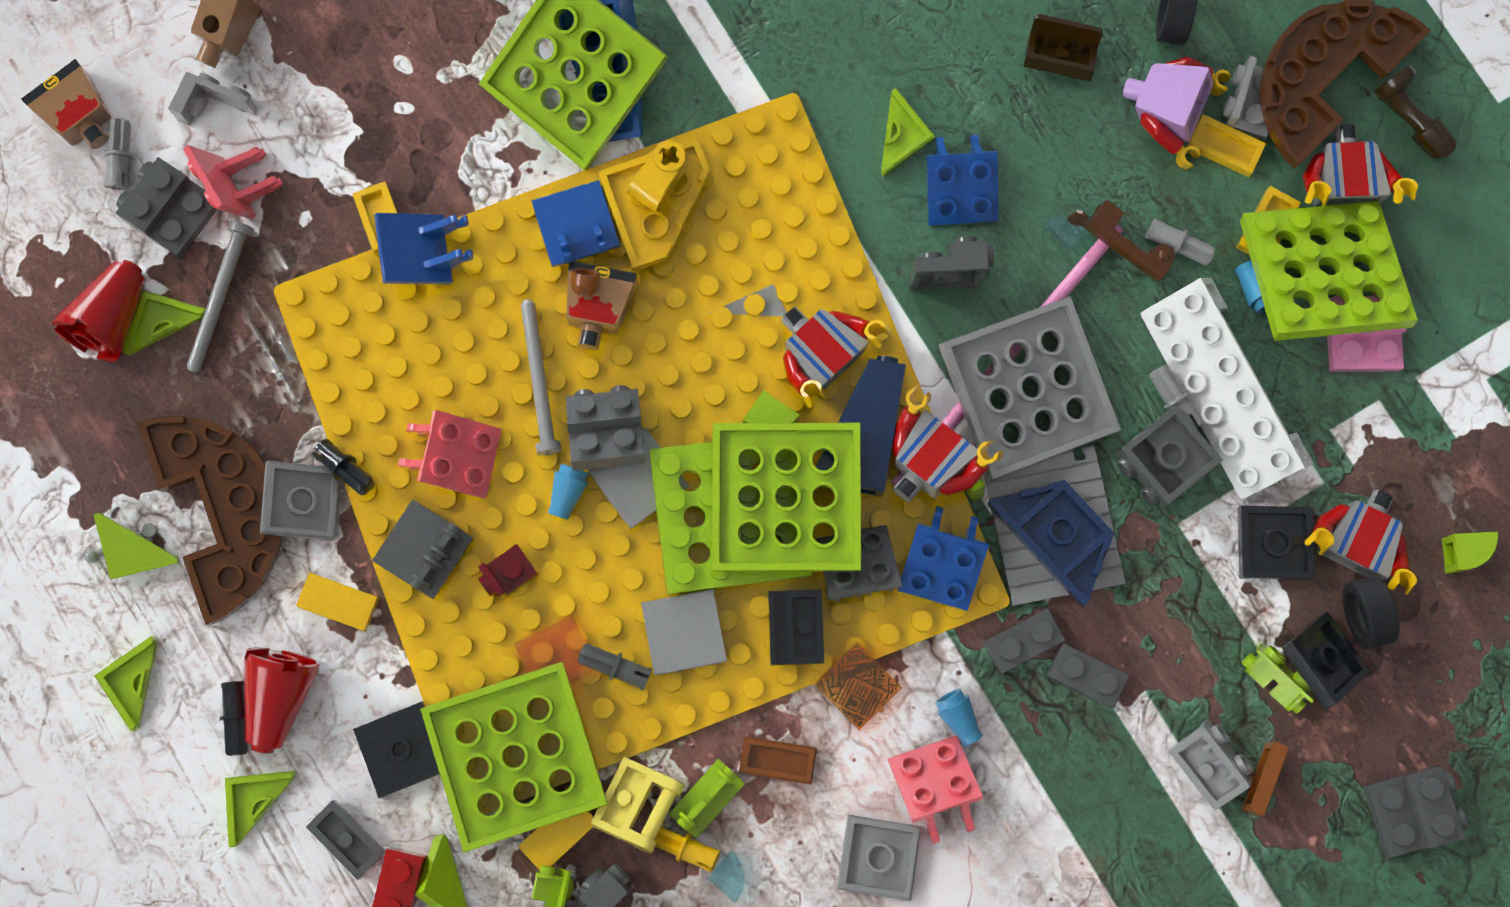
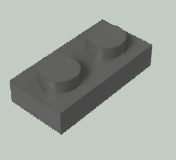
[982,608,1065,675]
[1046,643,1129,709]
[306,800,386,880]

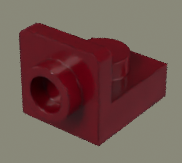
[478,544,539,600]

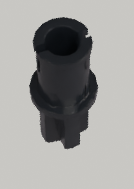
[312,439,375,495]
[219,681,248,756]

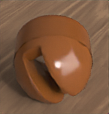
[570,268,600,296]

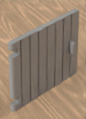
[984,445,1126,606]

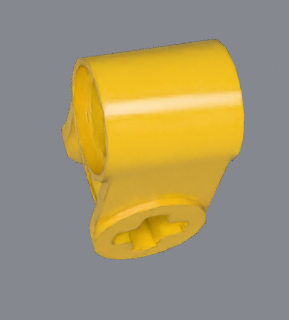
[626,140,687,213]

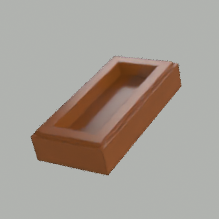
[739,736,817,785]
[1241,742,1289,816]

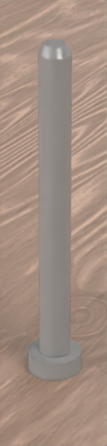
[187,221,254,373]
[521,299,562,455]

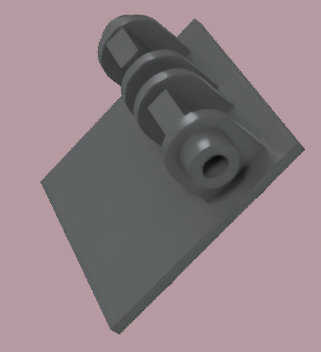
[372,499,473,600]
[815,525,902,602]

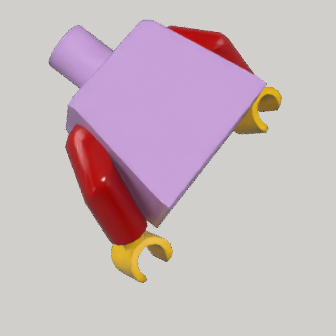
[1123,57,1231,170]

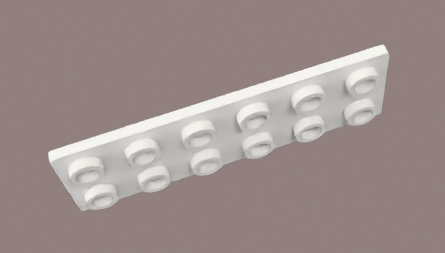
[1141,278,1314,499]

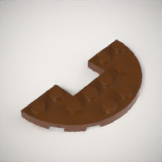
[1260,0,1431,169]
[137,416,282,626]

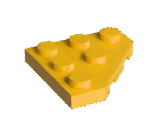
[598,138,710,272]

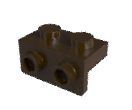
[1023,14,1103,82]

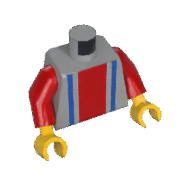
[1302,124,1418,207]
[781,306,891,408]
[892,386,1004,502]
[1305,490,1417,595]

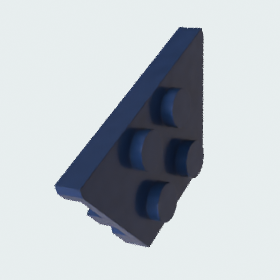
[987,480,1114,608]

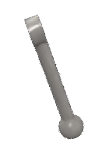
[84,523,158,564]

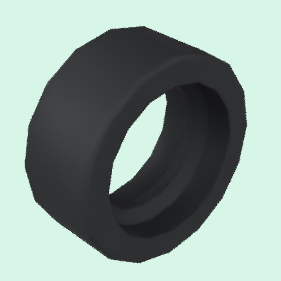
[1156,0,1198,45]
[1342,576,1400,650]

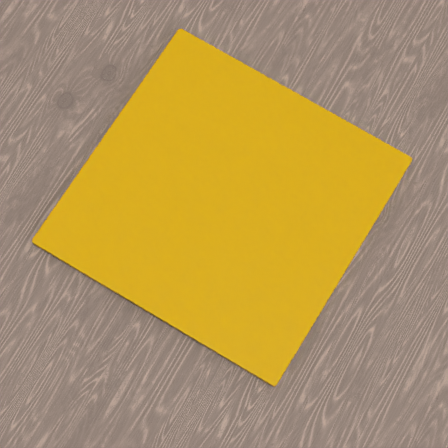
[274,93,1010,815]

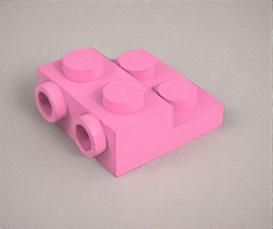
[1327,292,1407,372]

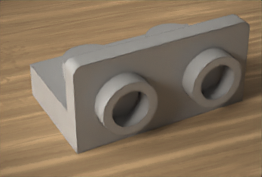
[1222,55,1268,142]
[1168,719,1254,811]

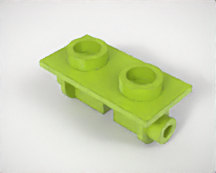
[1241,641,1314,714]
[669,759,745,839]
[530,865,573,907]

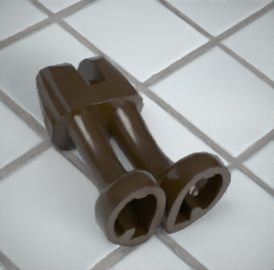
[1373,64,1456,159]

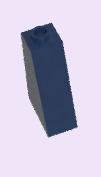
[816,356,906,497]

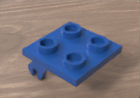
[926,135,998,226]
[531,180,620,268]
[374,213,474,285]
[897,506,989,611]

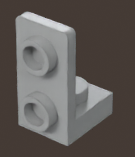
[168,72,258,126]

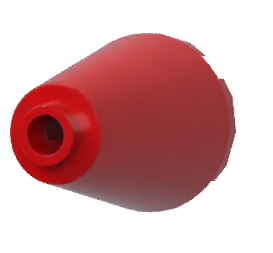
[52,260,145,362]
[244,647,320,754]

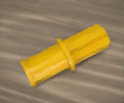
[654,827,721,873]

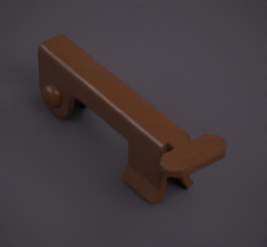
[1067,200,1175,282]

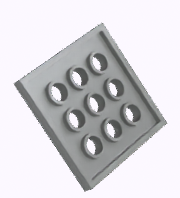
[938,296,1121,480]

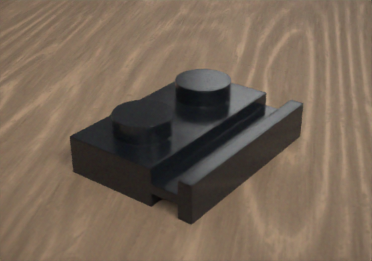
[768,590,824,666]

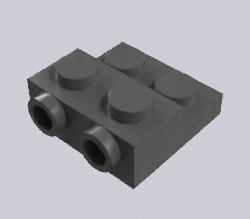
[116,157,218,259]
[909,236,994,290]
[566,385,646,471]
[1116,405,1223,509]
[1363,766,1468,858]
[579,863,631,907]

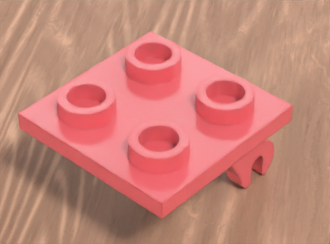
[183,145,283,219]
[398,410,502,499]
[888,735,983,844]

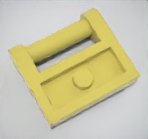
[591,757,685,854]

